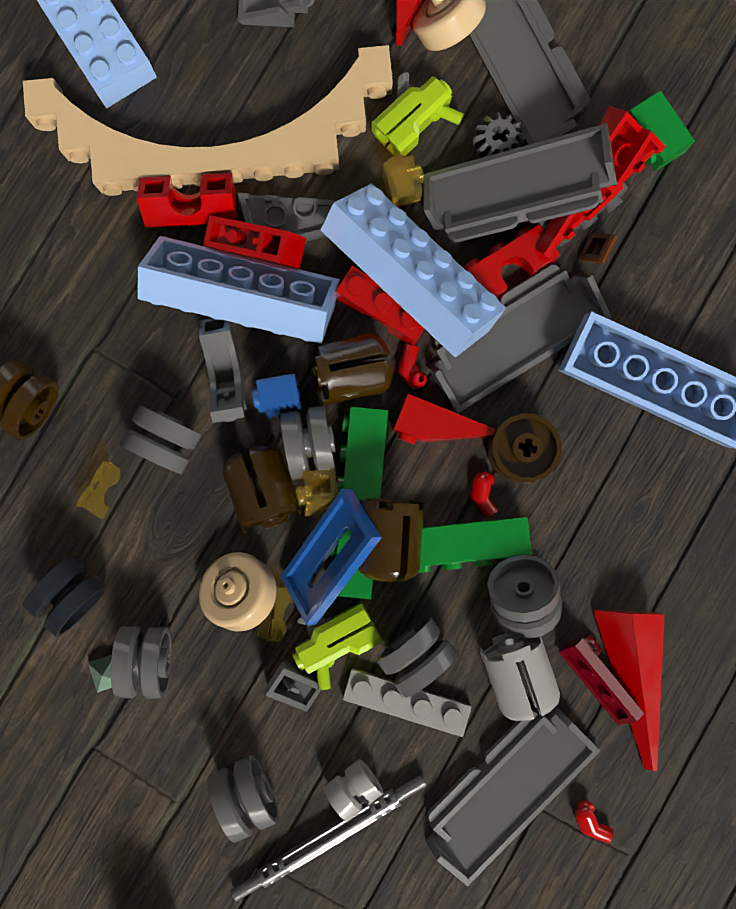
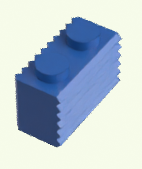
[252,374,304,419]

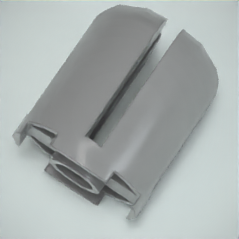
[480,633,560,721]

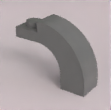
[199,318,247,423]

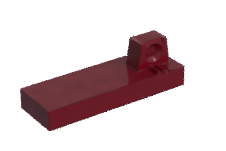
[558,635,644,725]

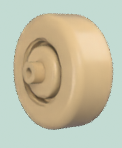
[412,0,486,51]
[199,552,277,631]

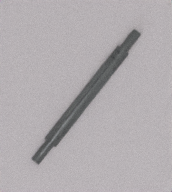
[231,774,427,902]

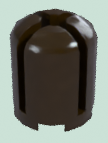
[308,333,393,405]
[223,445,302,533]
[358,498,424,582]

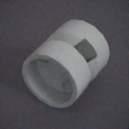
[323,759,383,822]

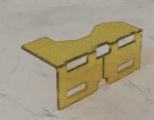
[75,461,120,519]
[257,588,294,641]

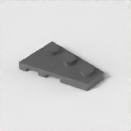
[238,193,335,241]

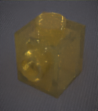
[383,155,424,207]
[296,469,339,516]

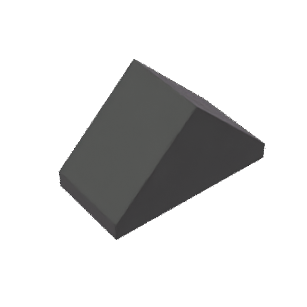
[263,658,321,712]

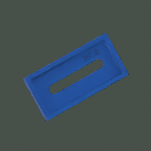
[281,489,382,625]

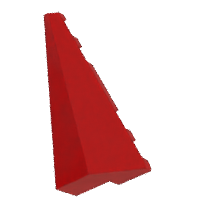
[536,106,666,259]
[593,610,664,771]

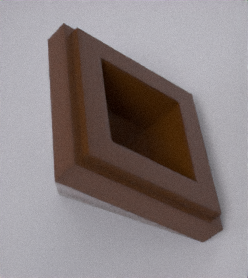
[579,233,617,264]

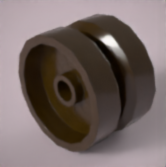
[0,359,59,441]
[487,413,562,484]

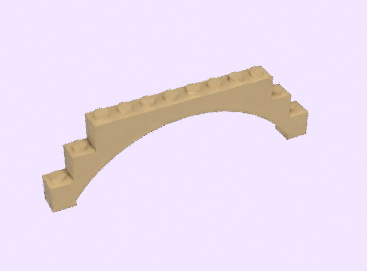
[23,45,393,196]

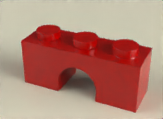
[137,173,238,227]
[463,224,560,299]
[336,266,425,346]

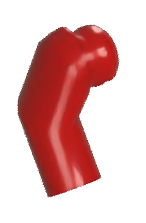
[398,344,427,389]
[470,471,498,519]
[575,800,614,844]

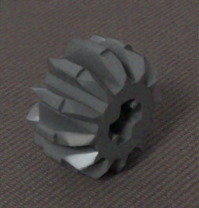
[472,111,525,158]

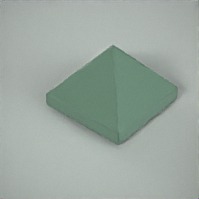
[88,654,112,693]

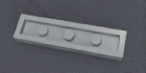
[343,668,472,737]

